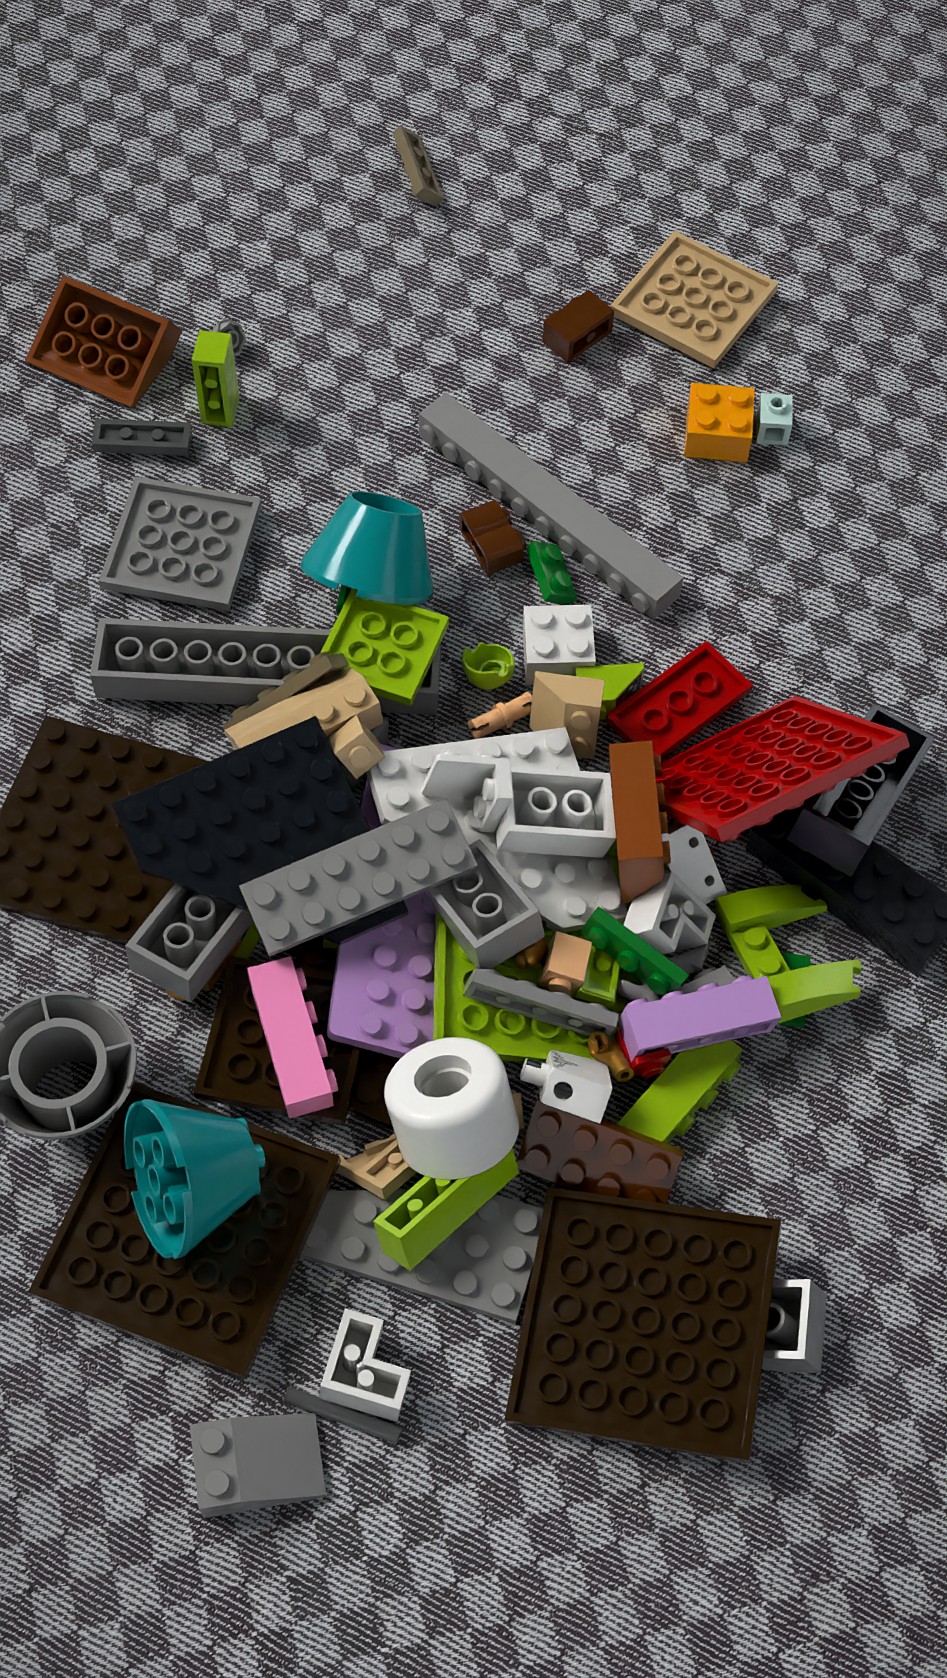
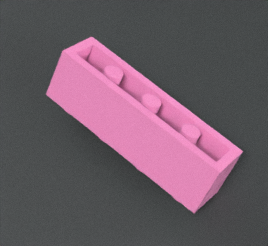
[247,956,338,1119]

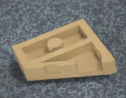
[337,1134,417,1200]

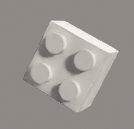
[522,605,596,685]

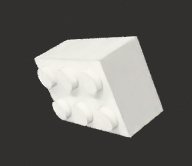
[496,765,616,858]

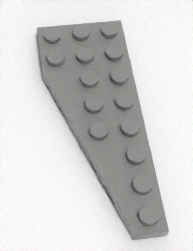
[300,1189,544,1325]

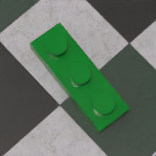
[580,906,689,996]

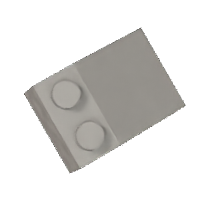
[425,839,545,969]
[762,1279,827,1373]
[190,1413,327,1518]

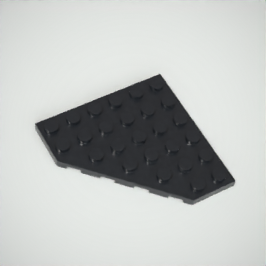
[111,716,409,945]

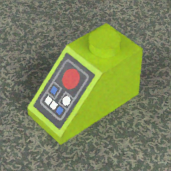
[575,663,644,721]

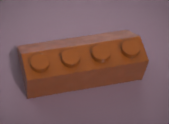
[609,741,671,903]

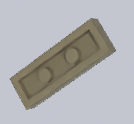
[393,125,444,207]

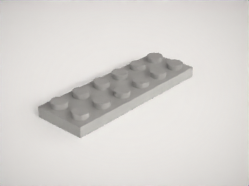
[239,799,478,957]

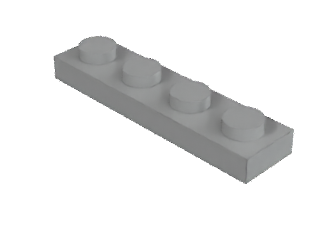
[463,968,619,1037]

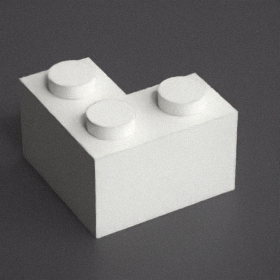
[624,871,716,955]
[320,1308,411,1422]

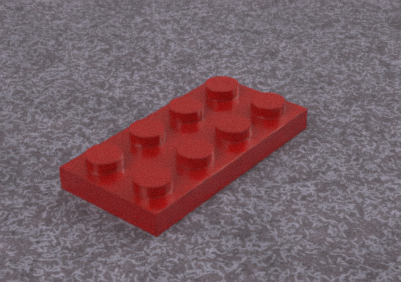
[605,641,753,760]

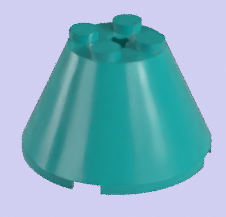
[124,1099,265,1259]

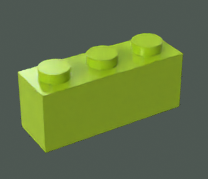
[191,330,240,427]

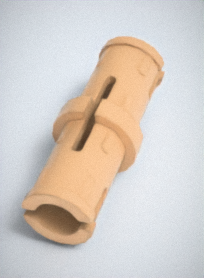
[468,692,532,739]

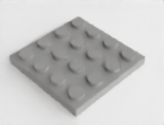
[99,476,262,612]

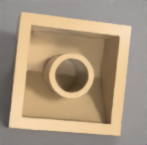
[529,671,605,759]

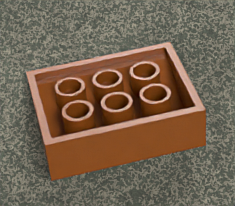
[25,275,182,409]

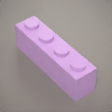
[618,975,782,1062]

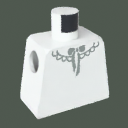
[520,1050,613,1123]

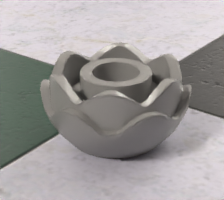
[212,319,246,356]

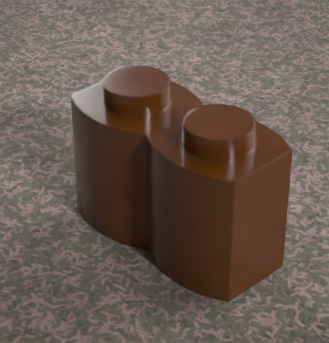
[459,500,526,575]

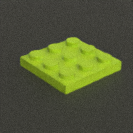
[320,588,449,706]

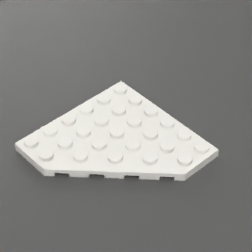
[366,727,628,933]

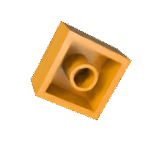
[684,382,755,463]

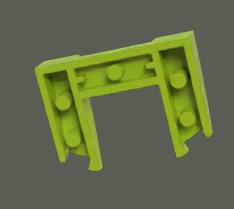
[715,884,861,1024]

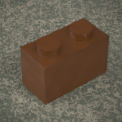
[542,290,614,363]

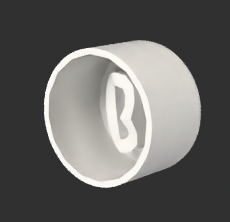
[384,1037,519,1180]

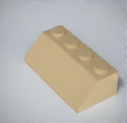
[224,667,383,750]

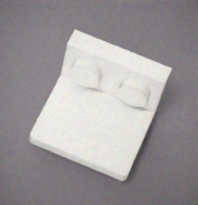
[421,752,513,833]

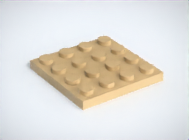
[610,231,778,368]

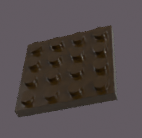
[194,956,362,1126]

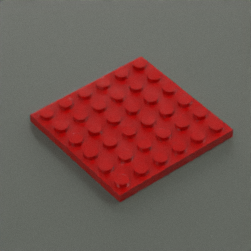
[656,696,910,842]

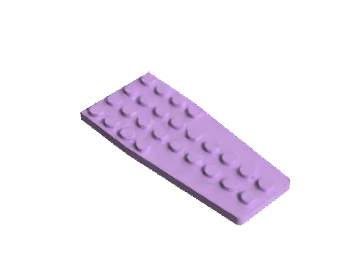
[327,744,436,1058]

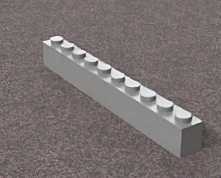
[419,392,683,620]

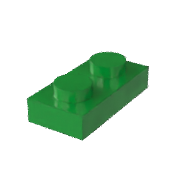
[526,541,577,605]

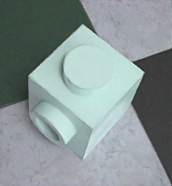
[756,393,792,445]

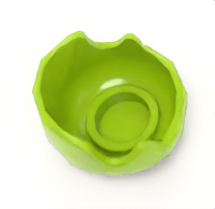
[461,642,515,690]

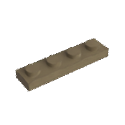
[223,651,350,729]

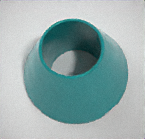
[301,491,434,605]

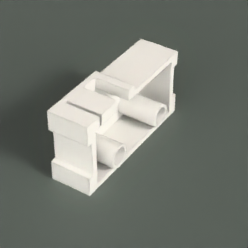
[661,819,728,905]

